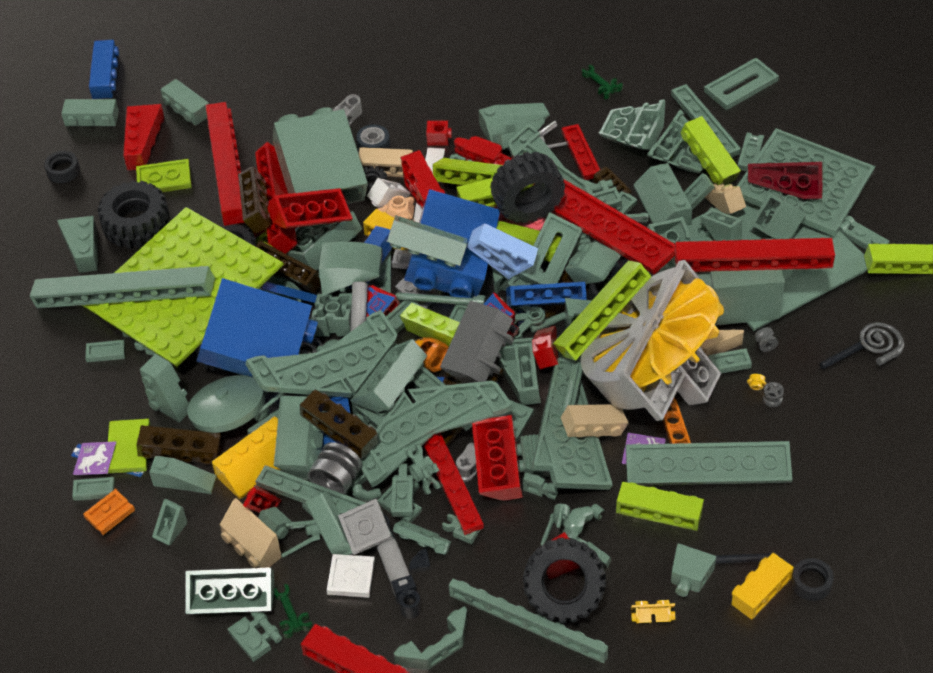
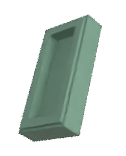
[85,340,125,362]
[72,477,115,501]

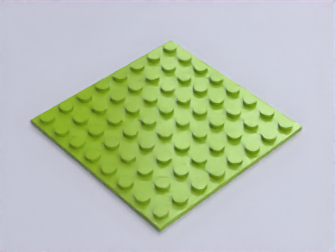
[82,207,284,367]

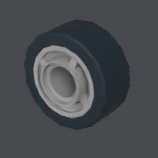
[356,124,390,150]

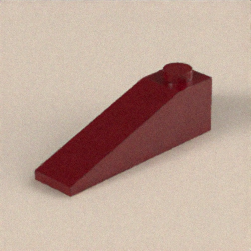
[748,162,823,199]

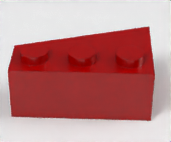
[400,150,445,209]

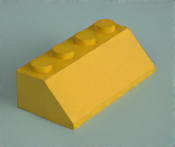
[212,416,281,499]

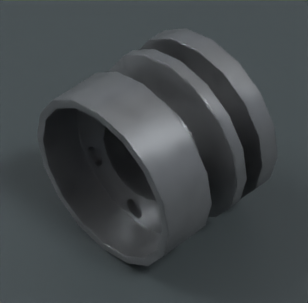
[308,442,362,495]

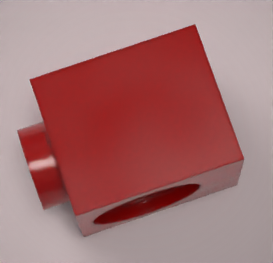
[426,121,452,146]

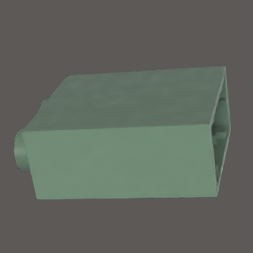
[273,107,368,204]

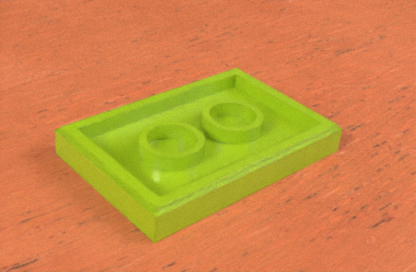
[136,159,192,192]
[107,419,150,474]

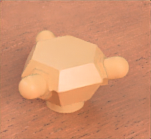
[378,196,414,220]

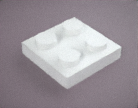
[327,554,375,598]

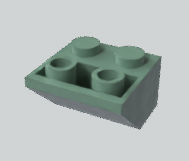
[751,192,807,239]

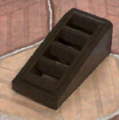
[593,166,632,194]

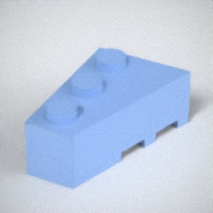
[467,223,538,279]

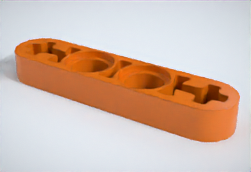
[663,398,691,444]

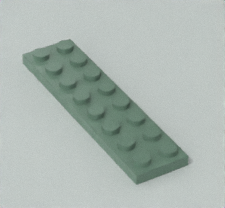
[626,441,792,486]

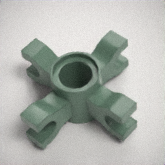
[405,444,441,495]

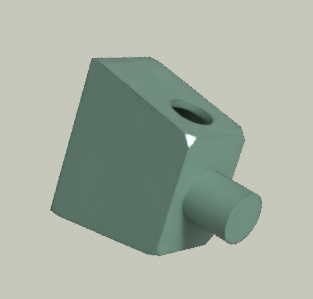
[671,543,716,597]

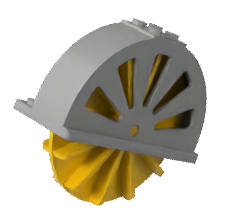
[581,260,724,421]

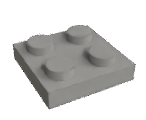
[338,499,393,555]

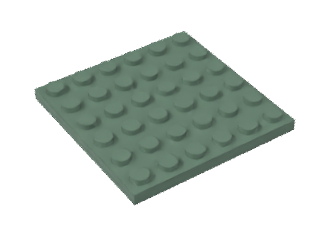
[737,128,875,237]

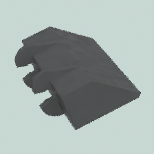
[440,301,514,384]

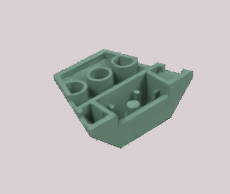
[599,99,665,150]
[647,110,703,173]
[319,241,383,298]

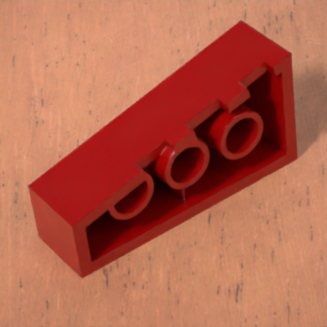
[124,104,165,170]

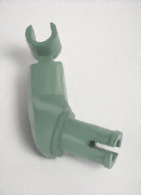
[562,504,605,537]

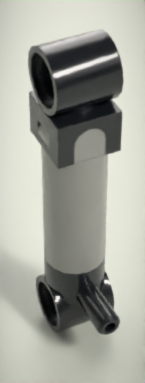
[376,514,421,619]

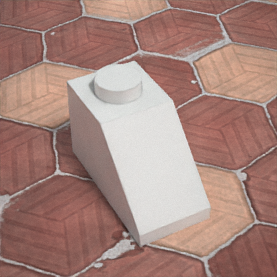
[367,178,410,208]

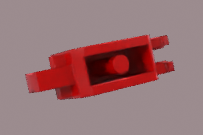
[454,136,512,164]

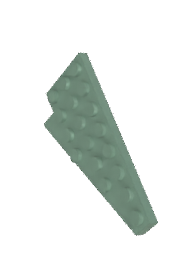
[531,358,613,490]

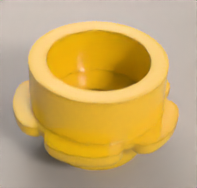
[747,374,767,390]

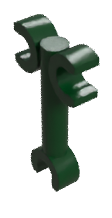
[582,65,623,99]
[273,584,313,639]

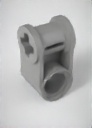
[333,94,362,126]
[456,443,477,482]

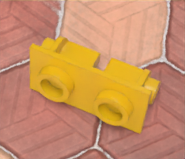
[630,600,675,624]

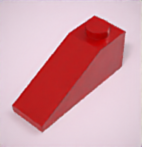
[532,326,558,369]
[243,485,281,513]

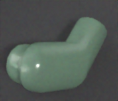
[352,484,382,502]

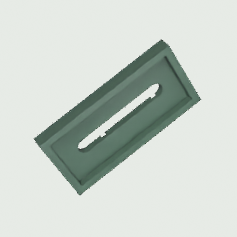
[704,58,779,110]
[519,212,582,285]

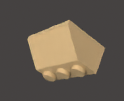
[220,498,282,568]

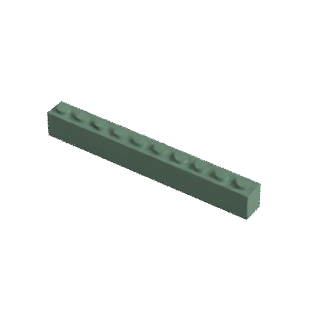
[29,266,215,308]

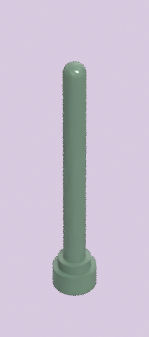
[395,292,486,305]

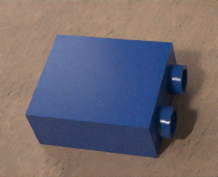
[404,189,500,298]
[197,278,318,378]

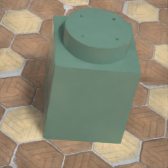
[695,238,785,325]

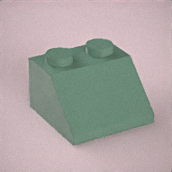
[565,242,621,284]

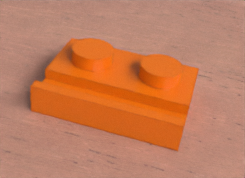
[83,489,135,535]

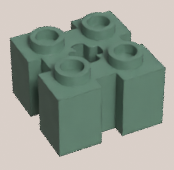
[311,293,352,337]

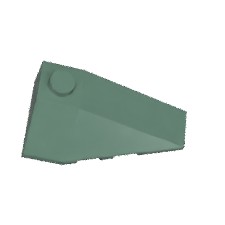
[479,103,550,142]
[648,217,690,270]

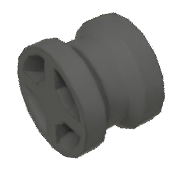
[755,327,778,352]
[763,382,784,407]

